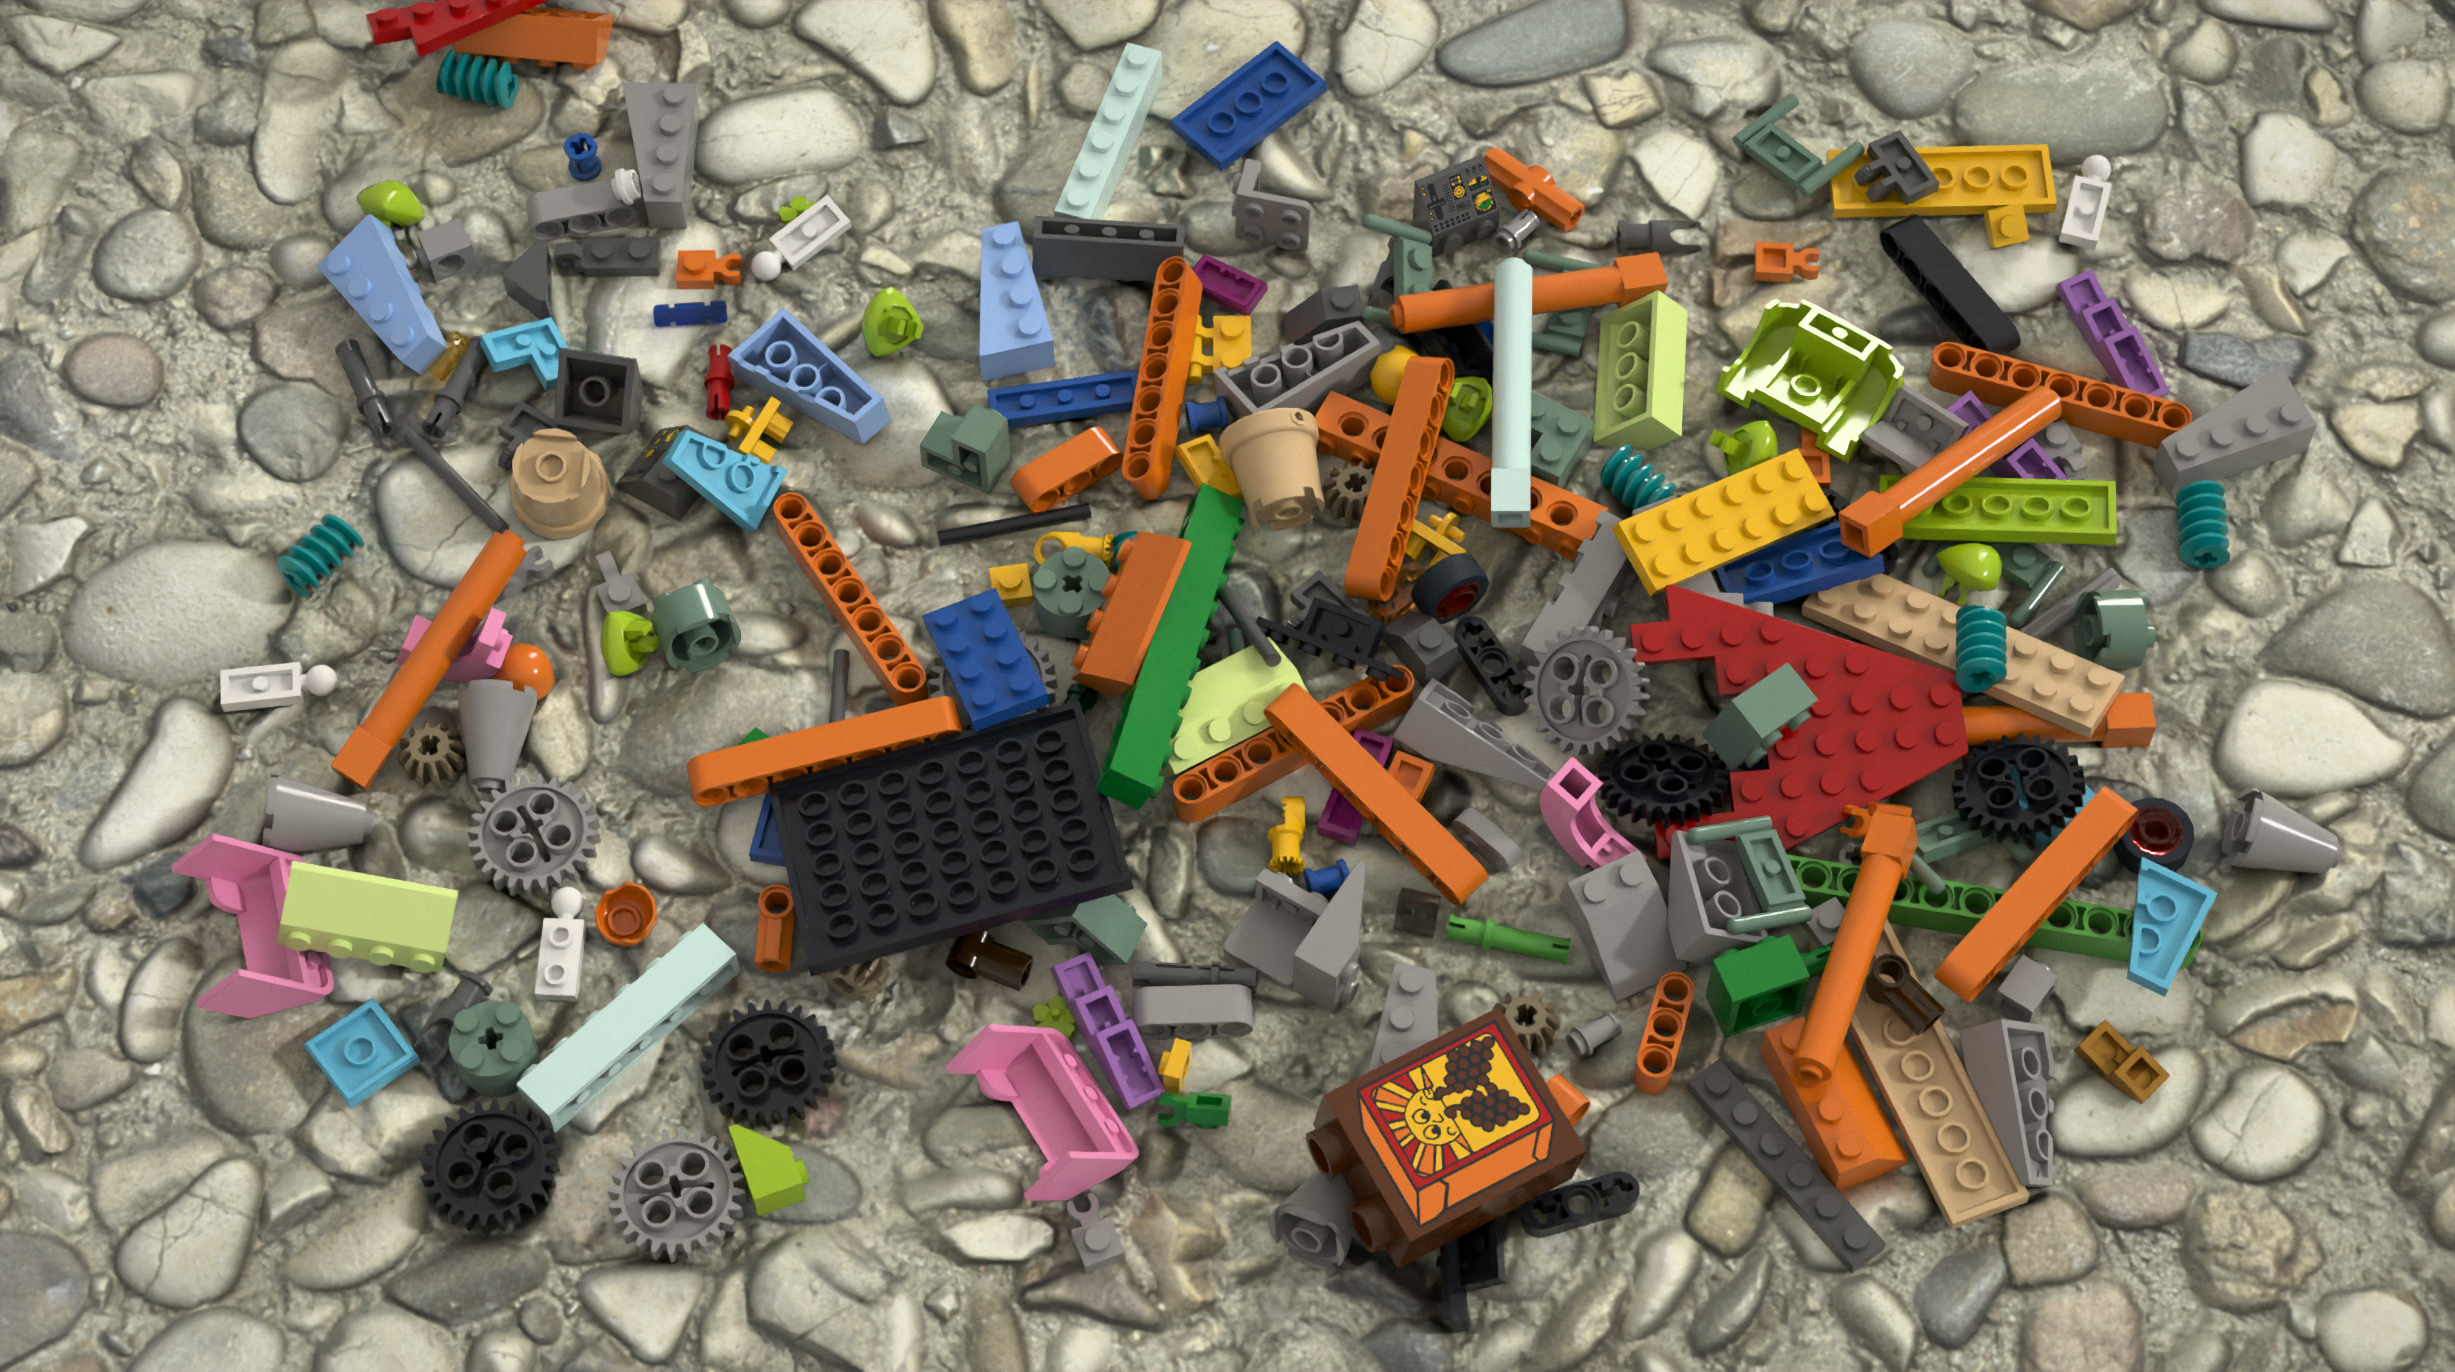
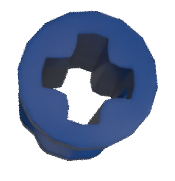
[564,133,602,181]
[1185,396,1229,435]
[1303,859,1350,897]

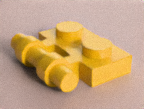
[1187,314,1251,387]

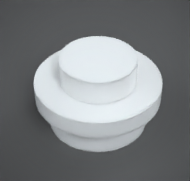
[611,168,642,205]

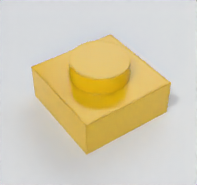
[1983,203,2029,248]
[989,563,1033,608]
[1158,1038,1192,1095]

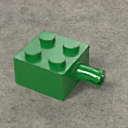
[1706,934,1831,1038]

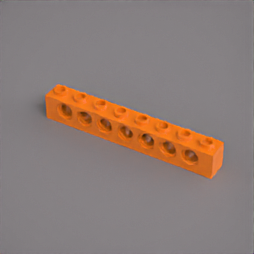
[1315,390,1609,560]

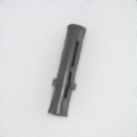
[421,336,487,438]
[335,339,396,439]
[1132,960,1258,994]

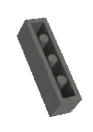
[1032,216,1185,282]

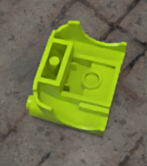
[1716,299,1905,463]

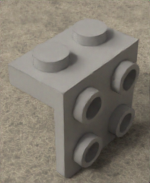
[1232,159,1311,251]
[1860,385,1970,475]
[1223,867,1329,988]

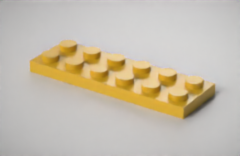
[1826,144,2057,218]
[1612,448,1836,597]

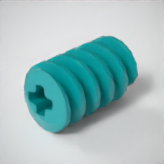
[436,49,519,110]
[1600,444,1681,510]
[2175,480,2230,569]
[276,514,365,598]
[1955,605,2007,693]

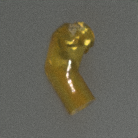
[428,331,470,381]

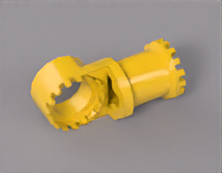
[1034,531,1114,568]
[1267,796,1305,876]

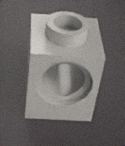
[415,218,478,282]
[1991,954,2059,1023]

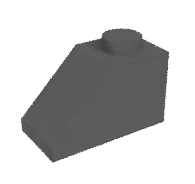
[1283,285,1364,345]
[1382,611,1458,688]

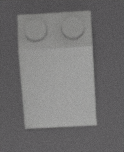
[1667,830,1768,966]
[1559,850,1689,1004]
[1293,861,1366,1015]

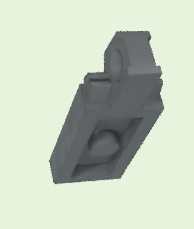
[555,237,661,277]

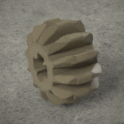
[1323,460,1377,526]
[397,720,466,790]
[819,958,891,1003]
[1492,987,1560,1057]

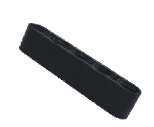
[1879,214,2021,355]

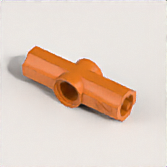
[1484,147,1585,232]

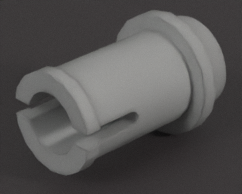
[1494,209,1540,253]
[1566,1011,1622,1057]

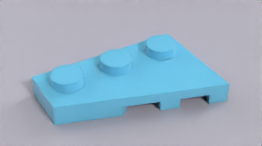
[662,430,788,533]
[2127,857,2218,997]

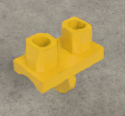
[725,396,794,465]
[1404,512,1467,569]

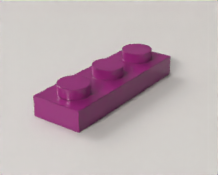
[1317,728,1394,846]

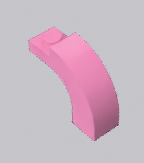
[395,608,513,682]
[1540,757,1647,870]

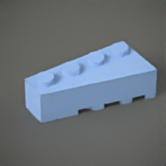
[317,213,449,376]
[979,221,1055,382]
[727,307,891,445]

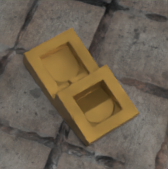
[2073,1019,2171,1104]

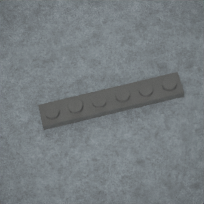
[1686,1059,1886,1274]

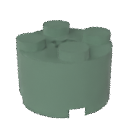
[1033,546,1110,641]
[651,579,741,672]
[2073,589,2156,669]
[449,1001,540,1097]

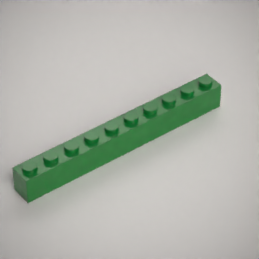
[1095,483,1245,811]

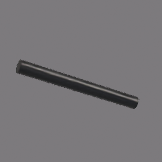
[937,503,1091,546]

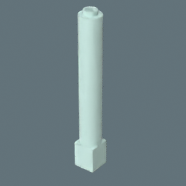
[1491,258,1533,527]

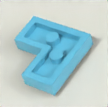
[480,317,569,391]

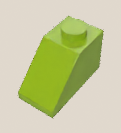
[728,1124,810,1216]

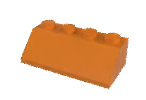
[453,7,614,70]
[1071,531,1192,699]
[1760,1017,1910,1192]

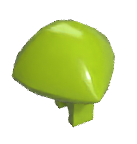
[356,180,425,230]
[862,287,924,357]
[1441,376,1493,442]
[1708,420,1778,477]
[1936,543,2002,606]
[600,611,660,677]

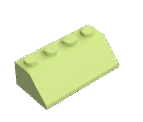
[1593,290,1688,449]
[1161,637,1308,777]
[276,861,458,973]

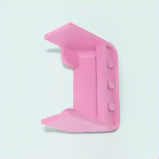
[171,833,334,1019]
[945,1024,1139,1201]

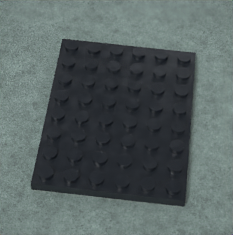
[768,701,1134,976]

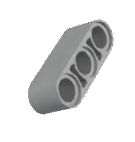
[526,178,638,241]
[1132,984,1253,1040]

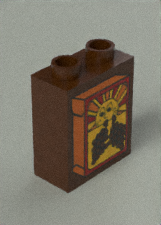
[1306,1007,1587,1269]

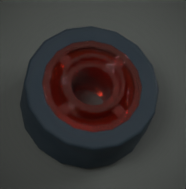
[1411,553,1489,624]
[2113,797,2194,874]

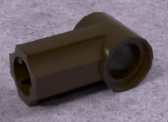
[945,930,1034,991]
[1865,953,1945,1036]

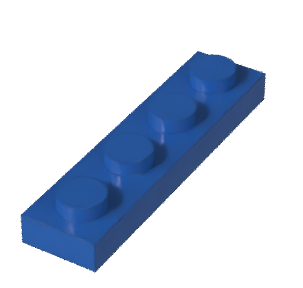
[987,369,1138,428]

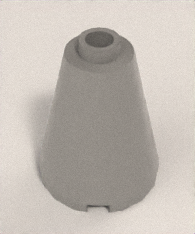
[457,679,537,794]
[262,774,374,853]
[2221,787,2342,874]
[1268,1169,1358,1270]

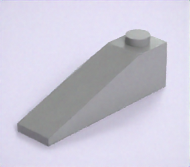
[1393,678,1556,791]
[1959,1019,2054,1188]

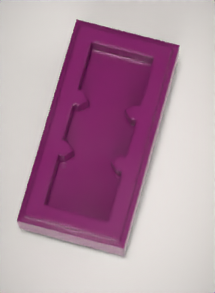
[1192,254,1268,316]

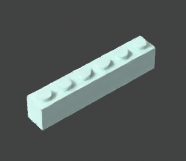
[1054,42,1163,220]
[516,923,740,1133]

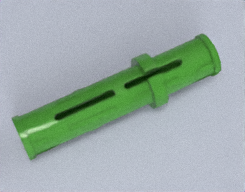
[1445,914,1571,964]

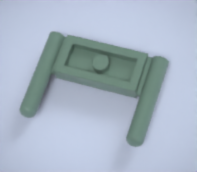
[1732,94,1865,198]
[1361,213,1433,334]
[1522,249,1604,358]
[1923,540,2065,628]
[1909,811,2033,894]
[1688,815,1812,935]

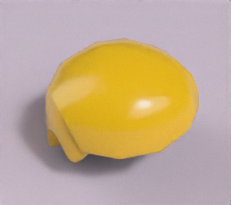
[1370,345,1418,406]

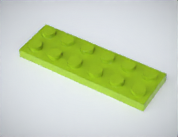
[1879,474,2117,545]

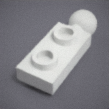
[2059,155,2112,250]
[751,195,852,281]
[220,662,338,712]
[534,887,587,1002]

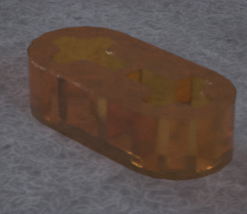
[1367,562,1427,624]

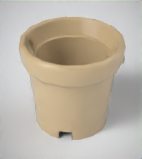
[1219,408,1325,531]
[509,428,611,540]

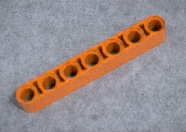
[1121,256,1203,500]
[1928,342,2192,449]
[1344,356,1454,601]
[773,493,928,707]
[1173,665,1414,823]
[1263,683,1488,906]
[686,696,964,807]
[1935,786,2139,1003]

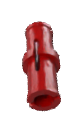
[704,344,734,420]

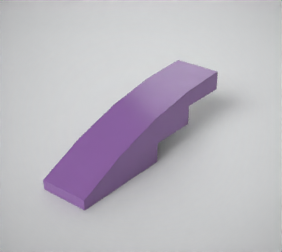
[2055,269,2170,397]
[1946,390,2069,480]
[1050,951,1166,1111]

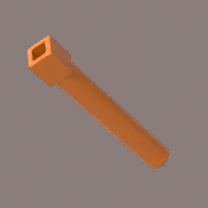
[1389,252,1668,334]
[1838,386,2062,558]
[330,530,528,792]
[1962,692,2156,748]
[1791,811,1918,1084]

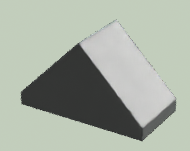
[501,239,552,320]

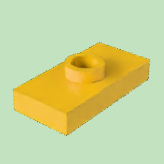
[1175,434,1243,500]

